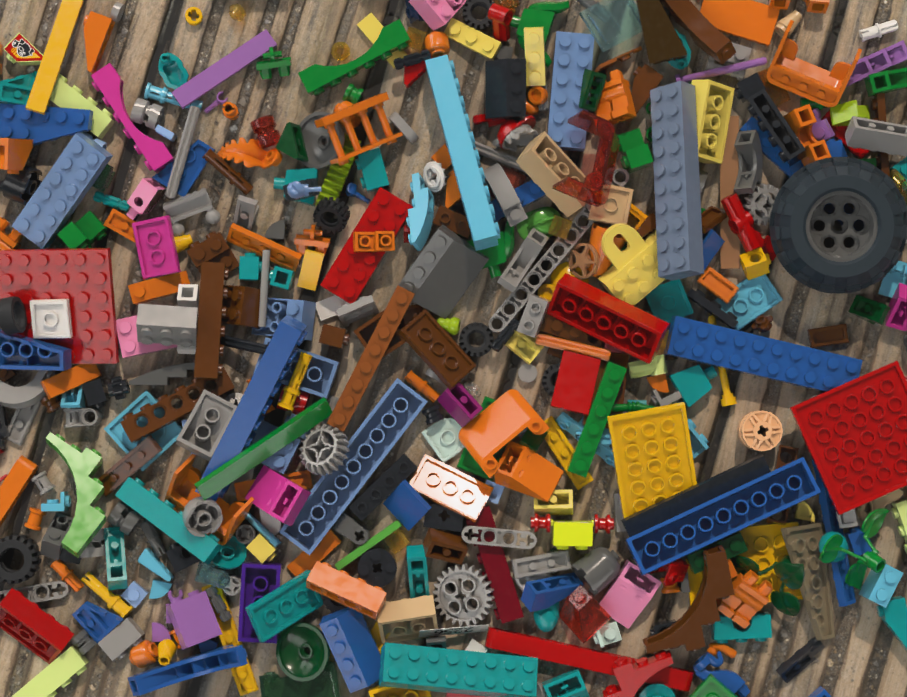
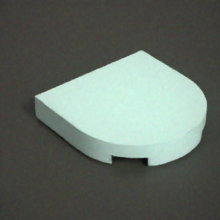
[421,418,464,463]

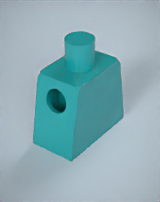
[273,168,319,207]
[668,365,718,407]

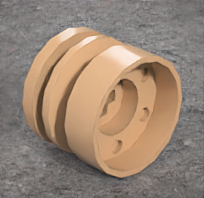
[737,410,783,451]

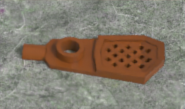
[594,46,642,72]

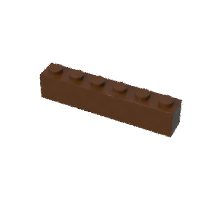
[194,262,229,380]

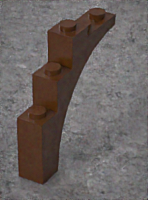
[642,545,734,654]

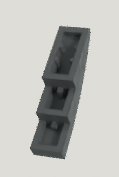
[129,363,195,385]

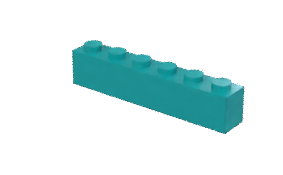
[115,477,223,565]

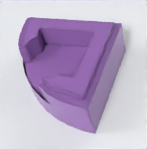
[152,622,172,642]

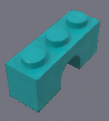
[711,612,772,643]

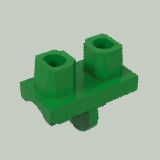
[256,46,292,79]

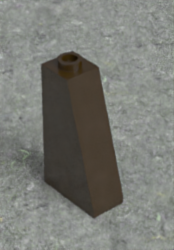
[636,0,687,65]

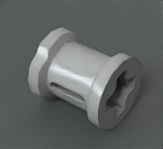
[31,471,56,496]

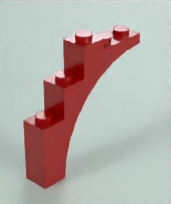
[603,650,674,697]

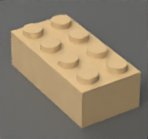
[516,131,595,217]

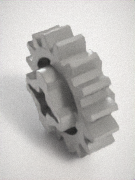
[743,183,779,226]

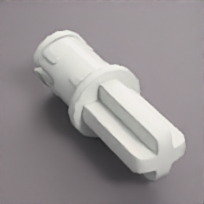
[859,20,898,42]

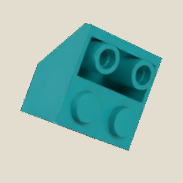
[542,667,590,697]

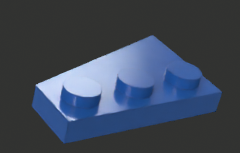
[152,139,216,197]

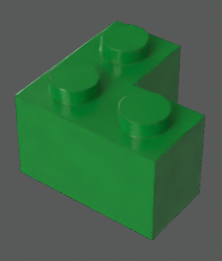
[614,128,653,173]
[57,211,108,249]

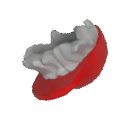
[493,115,538,152]

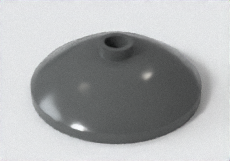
[299,111,345,169]

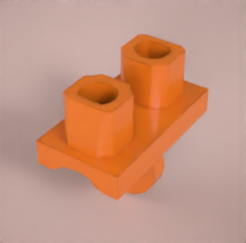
[294,224,331,256]

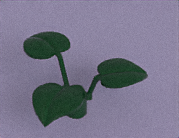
[730,555,805,616]

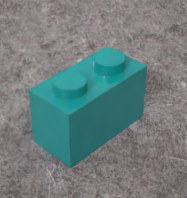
[355,148,390,193]

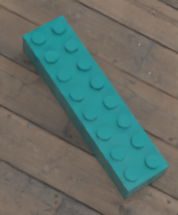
[379,642,538,697]

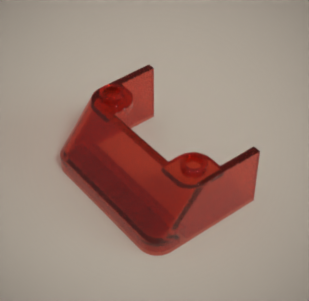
[552,110,619,207]

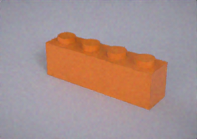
[306,561,387,620]

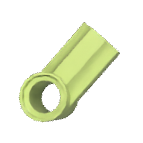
[628,354,668,379]

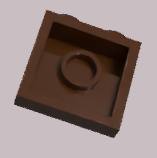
[187,231,239,274]

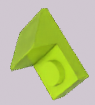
[830,100,870,126]

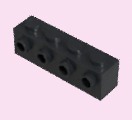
[747,88,807,166]

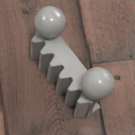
[163,188,221,237]

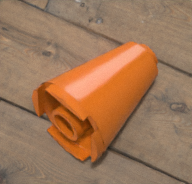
[587,223,626,278]

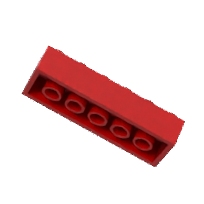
[320,187,413,304]
[546,273,670,364]

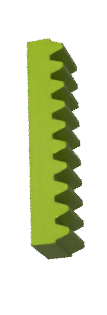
[315,134,362,206]

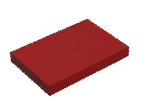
[550,350,601,416]

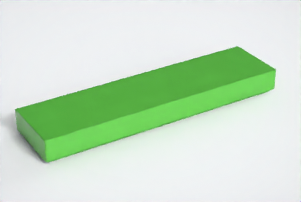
[335,520,403,571]

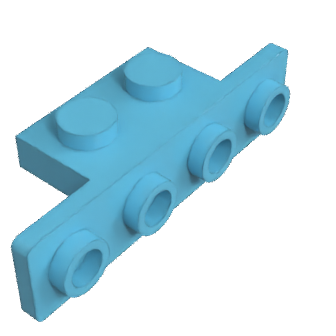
[555,412,615,468]

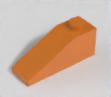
[83,11,115,74]
[128,271,190,305]

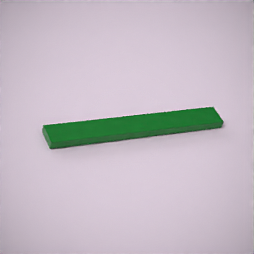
[194,397,332,500]

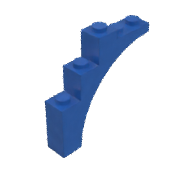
[128,644,248,696]

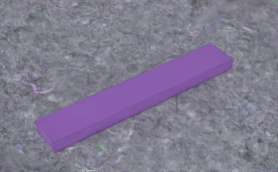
[171,29,277,109]

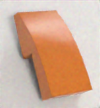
[353,231,395,252]

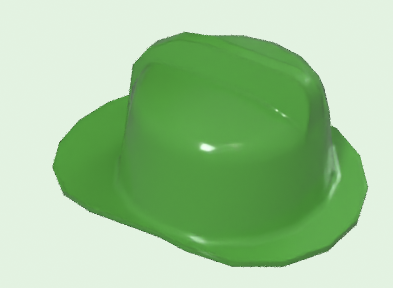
[517,206,562,240]

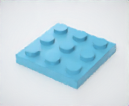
[104,390,182,471]

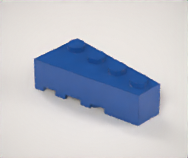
[0,329,71,371]

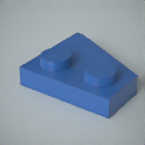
[72,601,124,643]

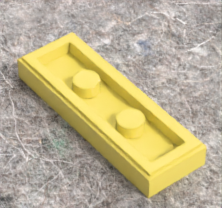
[357,13,407,69]

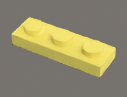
[444,18,502,60]
[524,27,546,86]

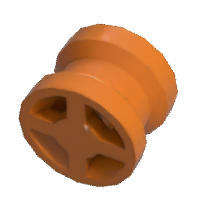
[660,576,681,594]

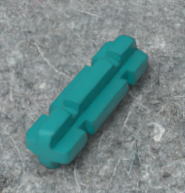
[93,191,130,212]

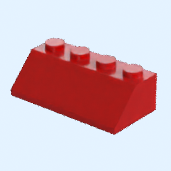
[0,588,74,665]

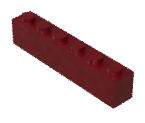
[465,505,524,624]

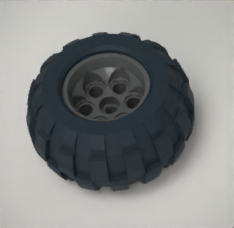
[769,157,907,294]

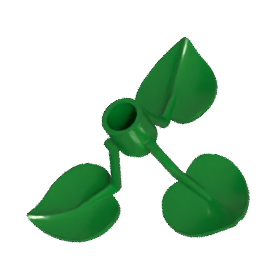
[819,508,890,590]

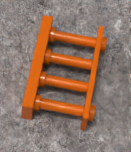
[314,92,403,166]

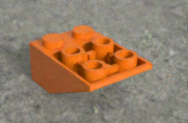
[494,441,564,503]

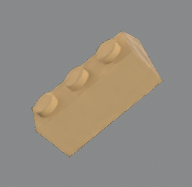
[377,595,438,644]

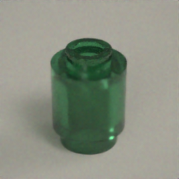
[92,164,116,192]

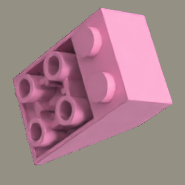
[409,0,467,31]
[596,559,662,629]

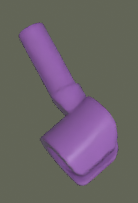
[204,91,228,113]

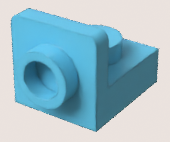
[41,492,71,511]

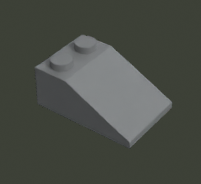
[176,389,237,462]

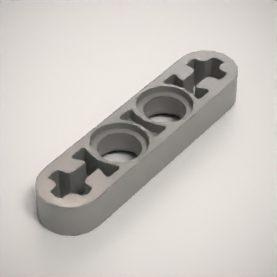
[461,526,537,549]
[0,580,70,603]

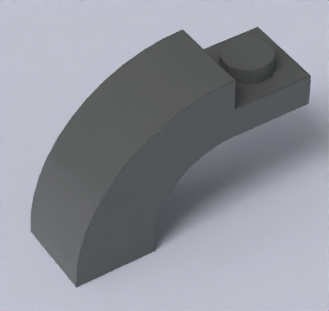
[733,130,763,194]

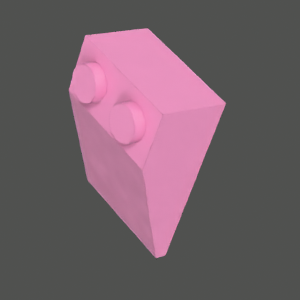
[116,315,177,358]

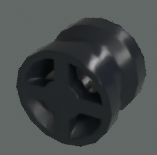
[422,404,444,425]

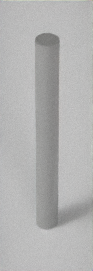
[258,250,270,327]

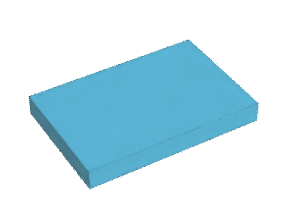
[714,274,783,330]

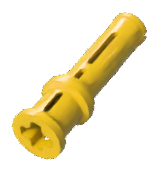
[277,352,313,411]
[81,571,134,619]

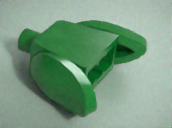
[510,1,570,68]
[458,221,515,278]

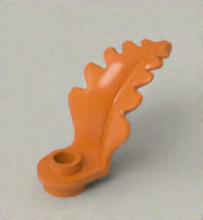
[217,137,283,169]

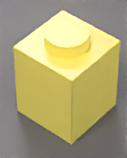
[246,533,278,564]

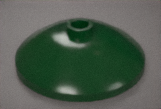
[276,623,330,682]

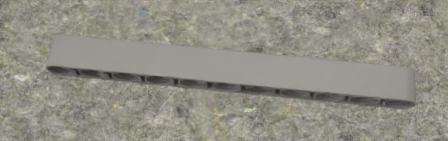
[488,168,629,333]

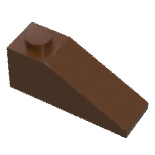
[625,63,664,125]

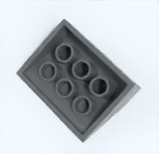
[399,225,489,319]

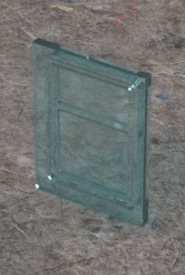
[579,0,642,53]

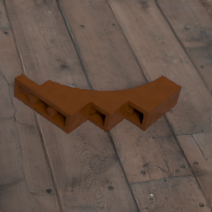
[659,0,736,65]

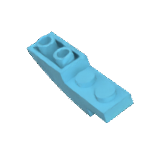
[406,172,434,251]

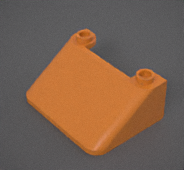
[458,389,551,479]

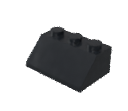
[485,58,526,120]

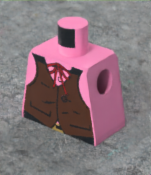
[126,178,167,221]

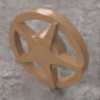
[569,243,599,279]

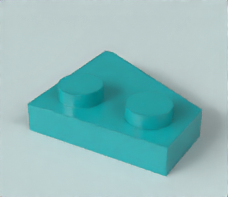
[0,71,38,105]

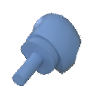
[287,181,321,199]

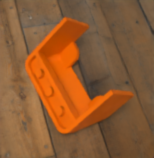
[767,20,862,108]
[0,138,33,174]
[165,454,254,545]

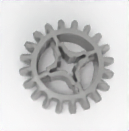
[299,424,350,476]

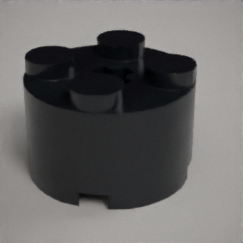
[0,165,42,206]
[358,547,397,587]

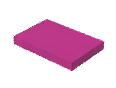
[132,215,181,280]

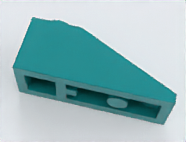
[104,527,128,590]
[406,545,430,598]
[876,596,907,651]

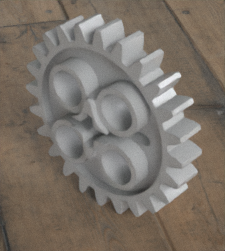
[432,563,495,627]

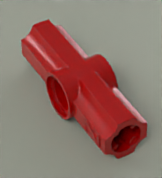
[721,193,761,252]

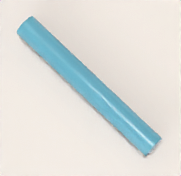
[245,512,281,547]

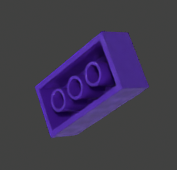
[238,562,283,644]

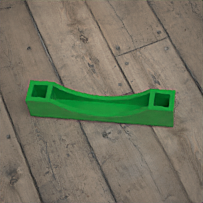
[298,19,412,96]
[864,67,907,97]
[567,361,627,478]

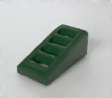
[579,69,607,112]

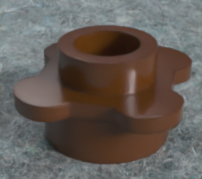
[752,315,773,333]

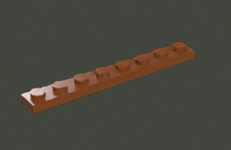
[327,285,415,432]

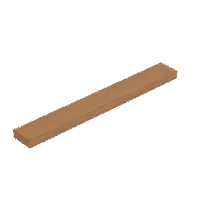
[720,116,740,269]

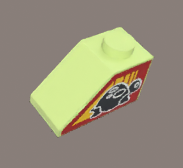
[3,33,43,66]

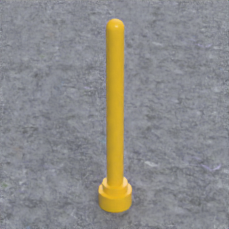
[708,315,737,407]

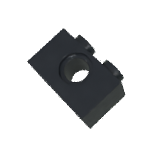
[166,542,201,573]

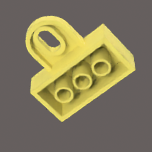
[598,223,665,306]

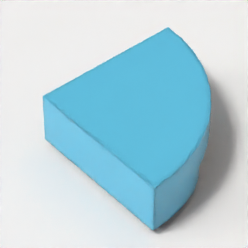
[149,579,173,599]

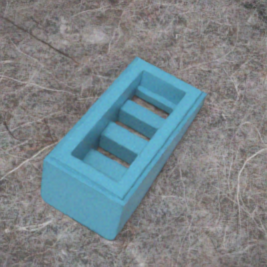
[137,547,174,582]

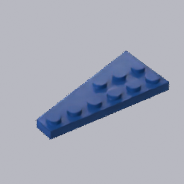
[0,103,93,146]

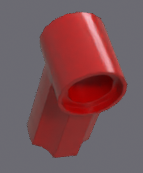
[488,3,513,42]

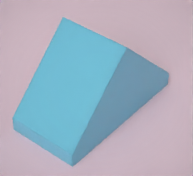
[60,385,85,408]

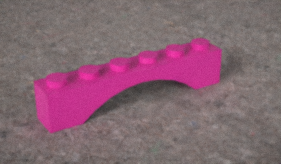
[91,63,175,173]

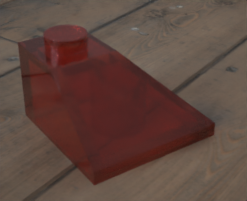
[559,585,612,644]

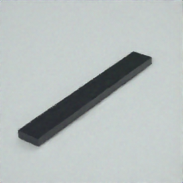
[621,454,771,537]

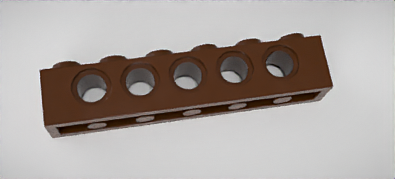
[120,367,235,444]

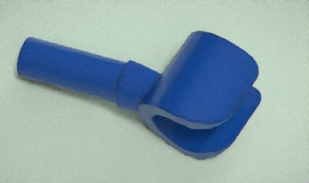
[345,183,370,204]

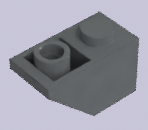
[40,512,73,560]

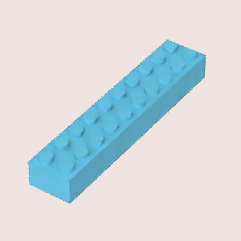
[425,55,501,251]

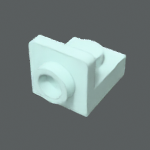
[592,621,622,648]

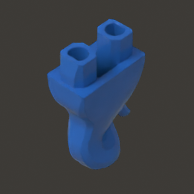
[693,651,750,697]

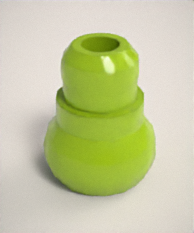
[437,317,461,335]

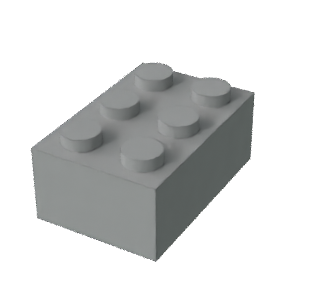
[136,303,198,347]

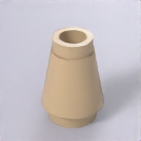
[774,10,802,37]

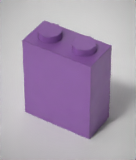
[166,589,222,650]

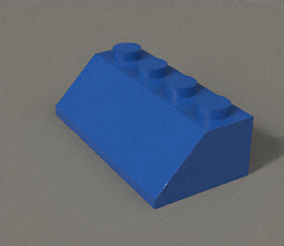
[319,607,381,693]

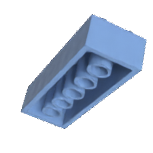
[547,31,595,152]
[12,132,113,249]

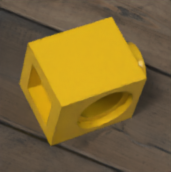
[739,247,771,280]

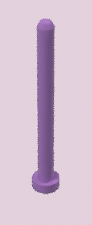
[675,57,767,83]

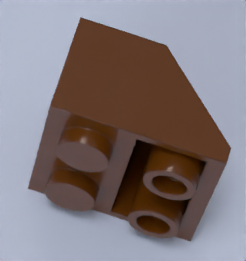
[223,285,260,328]

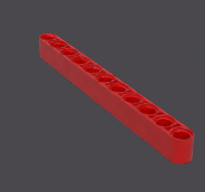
[485,627,694,691]

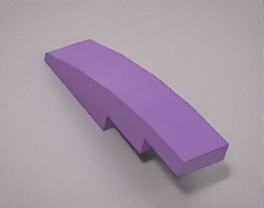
[846,40,907,87]

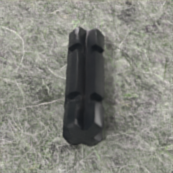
[394,49,431,70]
[491,318,520,352]

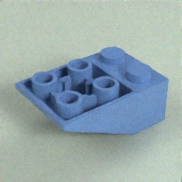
[251,297,316,341]

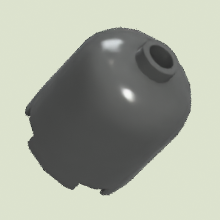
[571,547,620,596]

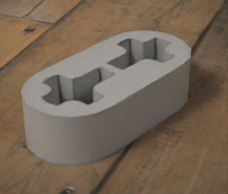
[388,111,419,144]

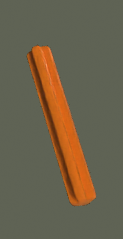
[535,333,611,361]

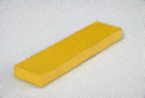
[544,416,594,490]

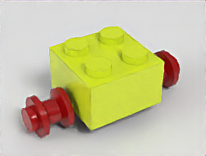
[530,513,614,550]

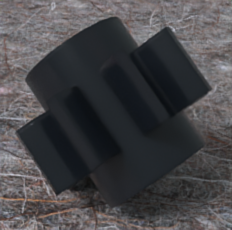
[107,376,130,400]

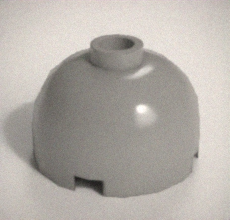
[182,497,223,537]

